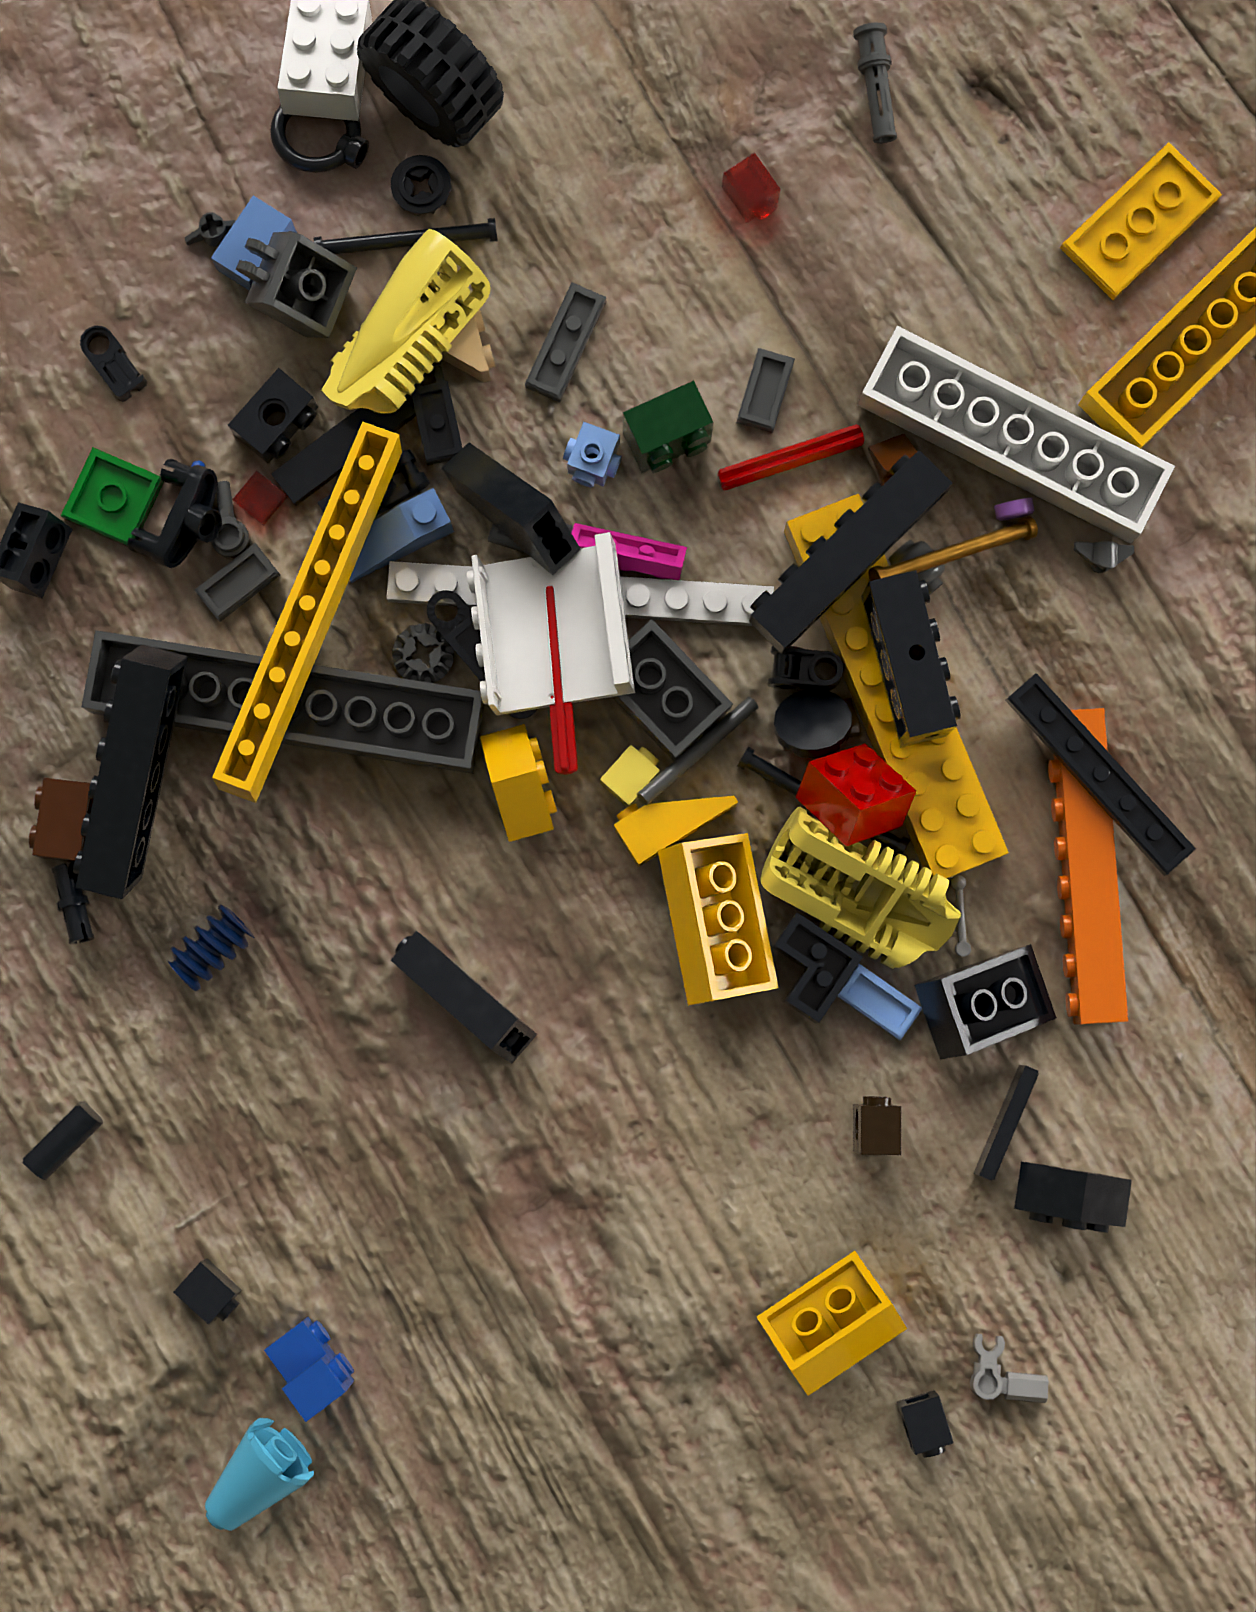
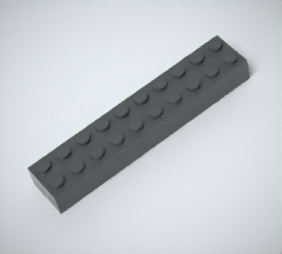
[81,630,485,774]

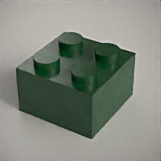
[623,380,714,473]

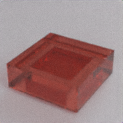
[232,470,288,526]

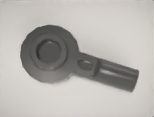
[211,481,250,557]

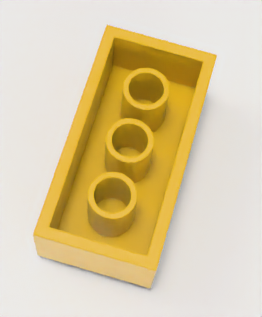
[658,833,779,1006]

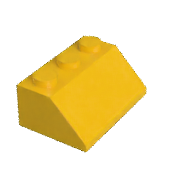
[757,1251,907,1396]

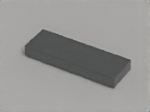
[525,282,606,402]

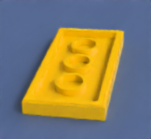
[1060,142,1222,301]

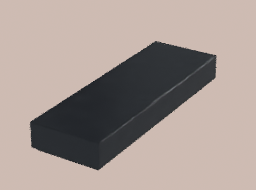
[974,1065,1039,1181]

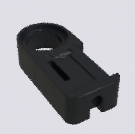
[80,326,147,402]

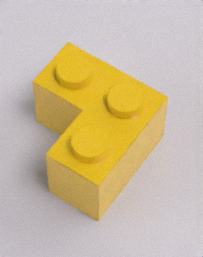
[480,724,557,842]

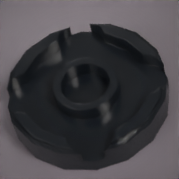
[774,689,852,758]

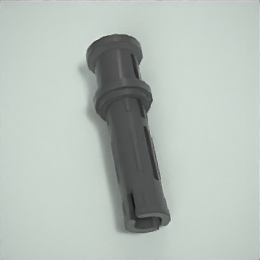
[853,22,897,144]

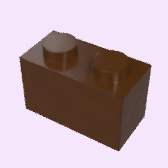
[29,778,93,862]

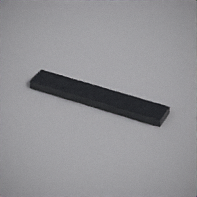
[1005,673,1196,876]

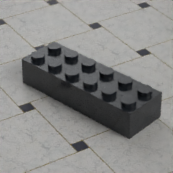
[73,645,188,899]

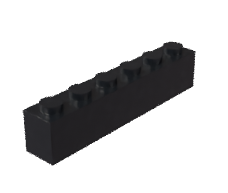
[749,450,953,654]

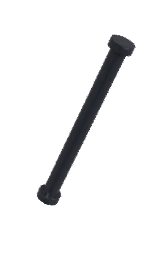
[313,218,498,254]
[737,746,910,857]

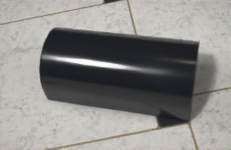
[22,1100,103,1180]

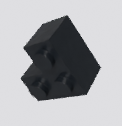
[772,913,863,1023]
[1014,1161,1132,1233]

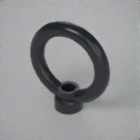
[270,105,369,173]

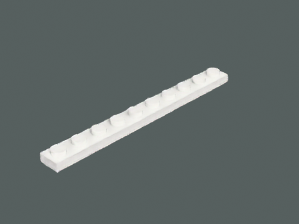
[387,561,774,626]

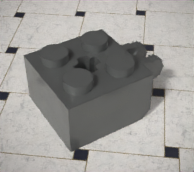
[235,231,357,338]

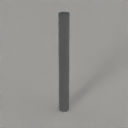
[637,697,758,805]

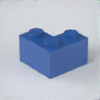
[264,1317,354,1422]

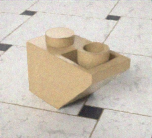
[441,301,495,383]

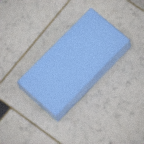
[837,964,922,1040]

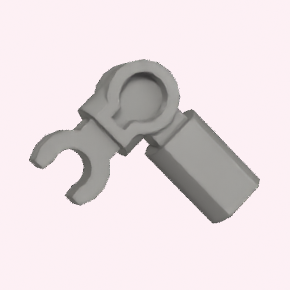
[970,1334,1049,1403]

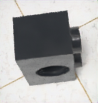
[228,368,318,464]

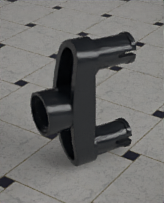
[127,459,222,568]

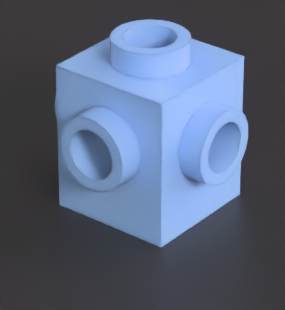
[563,421,622,487]

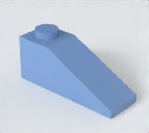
[349,488,454,583]

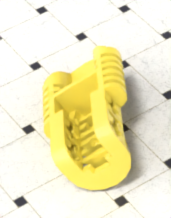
[321,229,490,413]
[760,807,961,969]

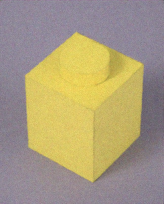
[600,745,660,807]

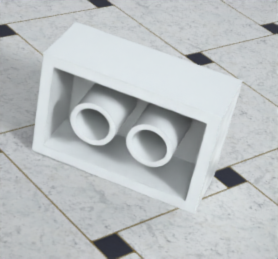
[277,0,372,121]

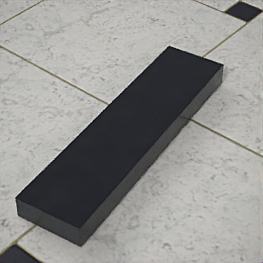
[271,399,416,506]

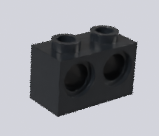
[0,502,73,599]

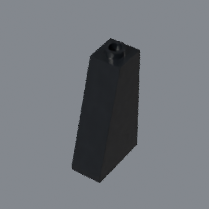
[442,442,580,575]
[391,930,537,1064]

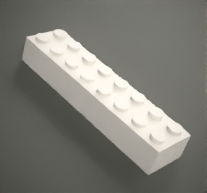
[858,326,1175,544]

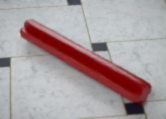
[717,424,865,490]

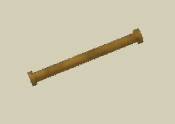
[868,516,1038,581]

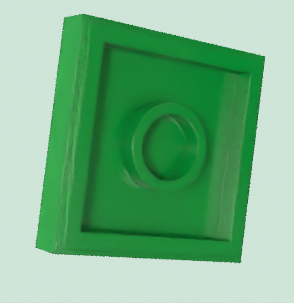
[61,447,164,547]

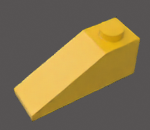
[613,795,738,867]

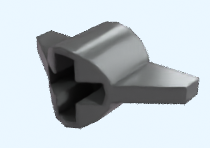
[184,212,236,247]
[1074,541,1134,573]

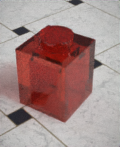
[722,153,781,223]

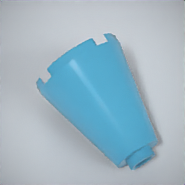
[205,1418,314,1531]

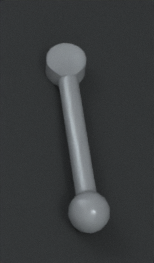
[951,875,971,957]

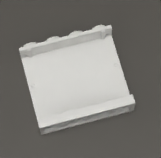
[467,532,635,716]

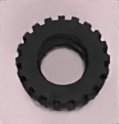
[357,0,504,147]

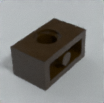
[853,1096,901,1155]

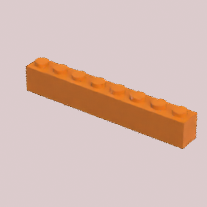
[1048,708,1129,1025]

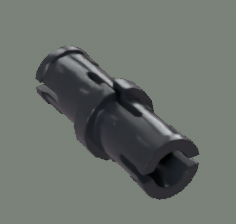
[51,862,95,944]

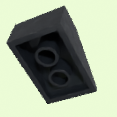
[914,944,1057,1060]

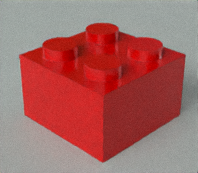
[796,743,917,847]

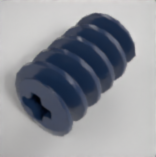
[168,904,255,991]

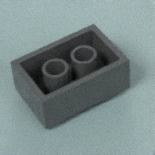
[613,619,733,762]

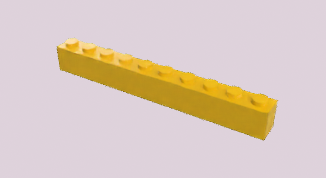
[212,421,402,803]

